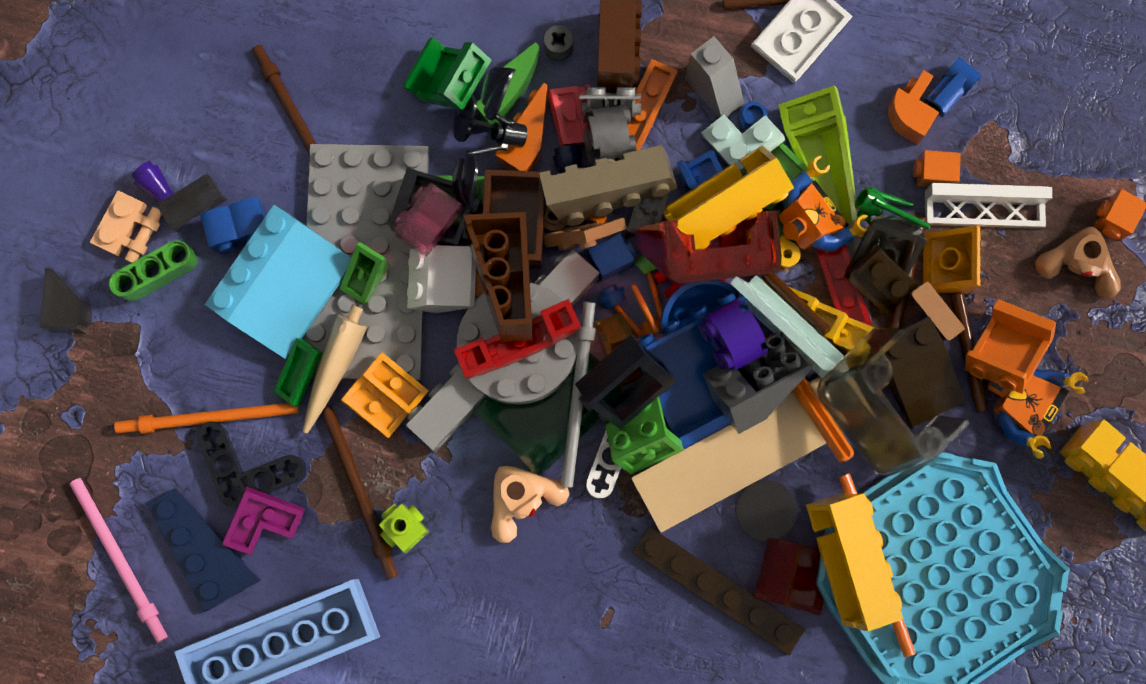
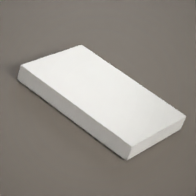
[751,0,853,84]

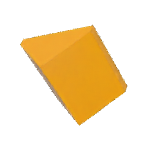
[923,225,980,294]

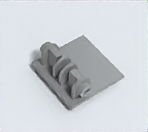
[579,87,641,118]

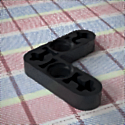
[197,422,306,506]

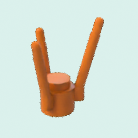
[614,272,663,338]

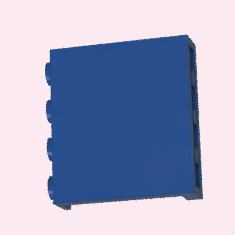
[637,291,747,449]

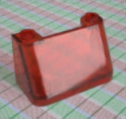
[635,210,782,284]

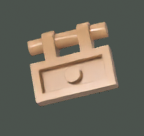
[90,191,163,263]

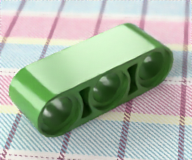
[109,240,198,302]

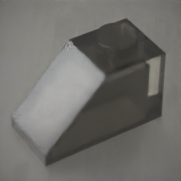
[40,268,92,333]

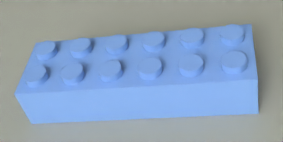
[174,579,380,684]

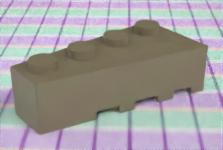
[539,145,677,226]

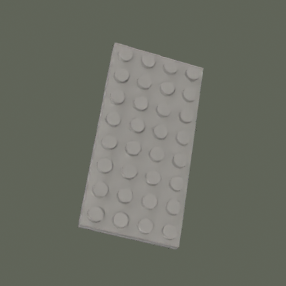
[302,144,429,381]

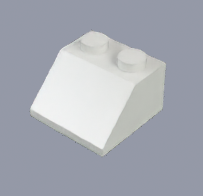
[407,245,476,314]

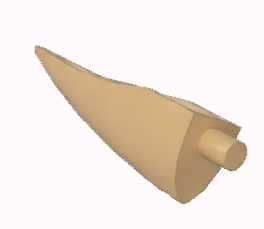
[302,304,367,433]

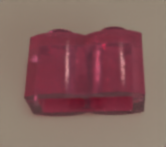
[394,183,462,257]

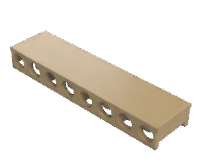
[631,363,876,533]

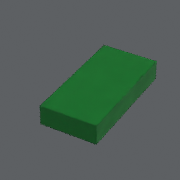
[273,338,323,406]

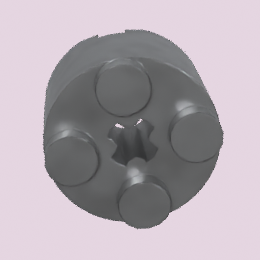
[583,105,636,166]

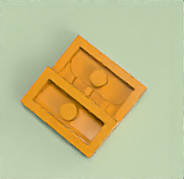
[341,352,429,438]

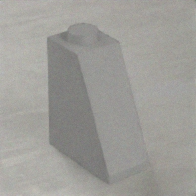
[685,36,744,119]

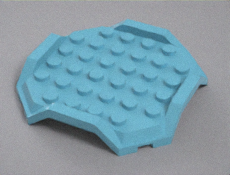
[816,450,1070,684]

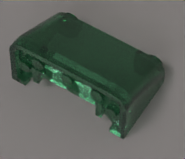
[474,353,622,475]

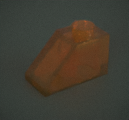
[594,312,642,388]

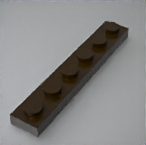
[632,526,806,655]

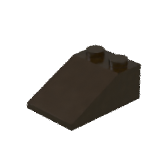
[869,316,965,428]

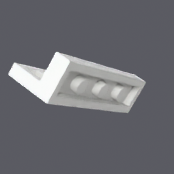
[925,183,1052,229]

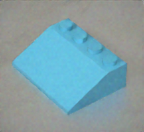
[204,205,351,360]

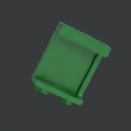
[403,37,491,110]

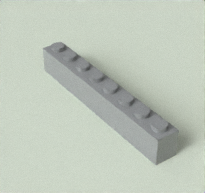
[406,249,600,453]

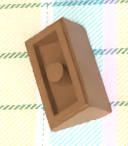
[911,282,965,341]

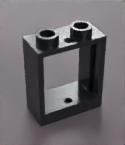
[388,167,481,246]
[575,334,676,430]

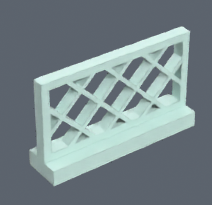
[730,275,846,380]

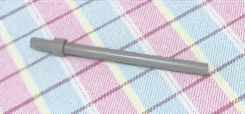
[561,302,596,487]

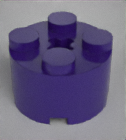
[698,299,768,372]

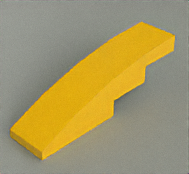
[763,280,877,358]

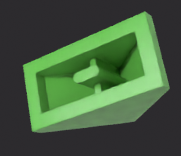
[340,242,391,305]

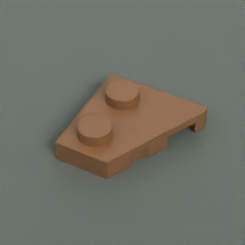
[543,217,627,251]

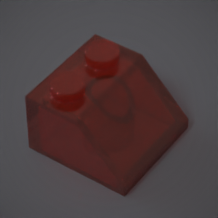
[755,537,824,616]

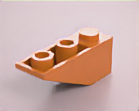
[495,83,548,171]

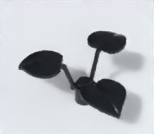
[452,67,527,210]

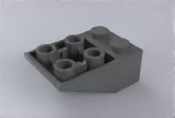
[703,331,813,434]

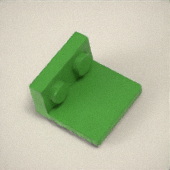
[605,397,684,475]

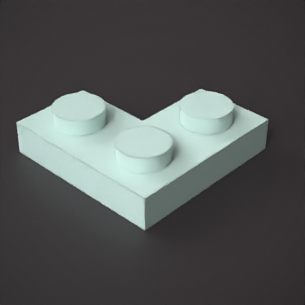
[701,114,785,174]

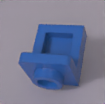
[677,149,724,190]

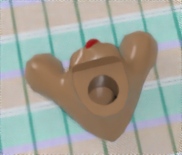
[1035,226,1121,299]

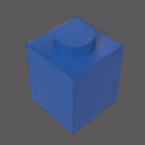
[588,234,636,282]

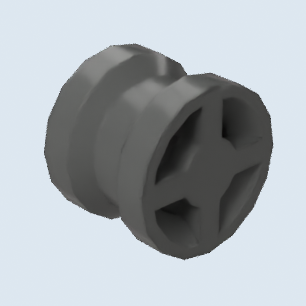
[544,25,573,61]

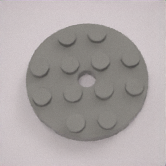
[457,283,579,404]

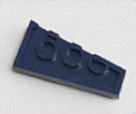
[147,489,261,612]

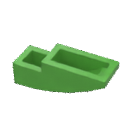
[476,42,540,131]

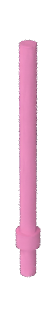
[69,478,168,643]

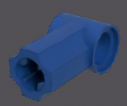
[924,57,982,118]

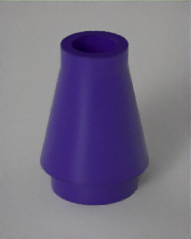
[131,161,175,206]

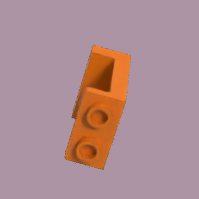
[965,299,1056,394]

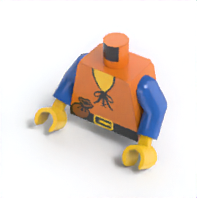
[778,156,874,252]
[987,370,1089,459]

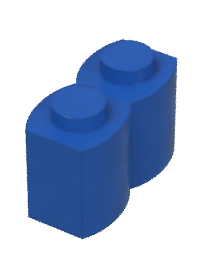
[200,197,266,254]

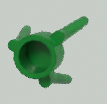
[854,187,931,242]

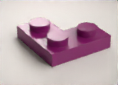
[222,486,304,555]

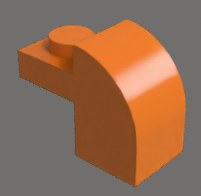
[888,70,939,145]

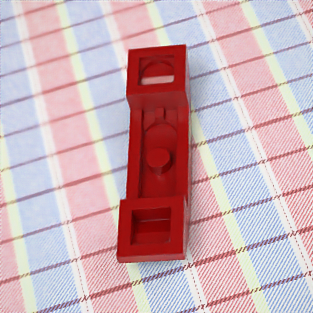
[454,299,582,379]

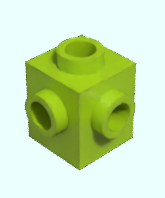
[379,504,430,553]

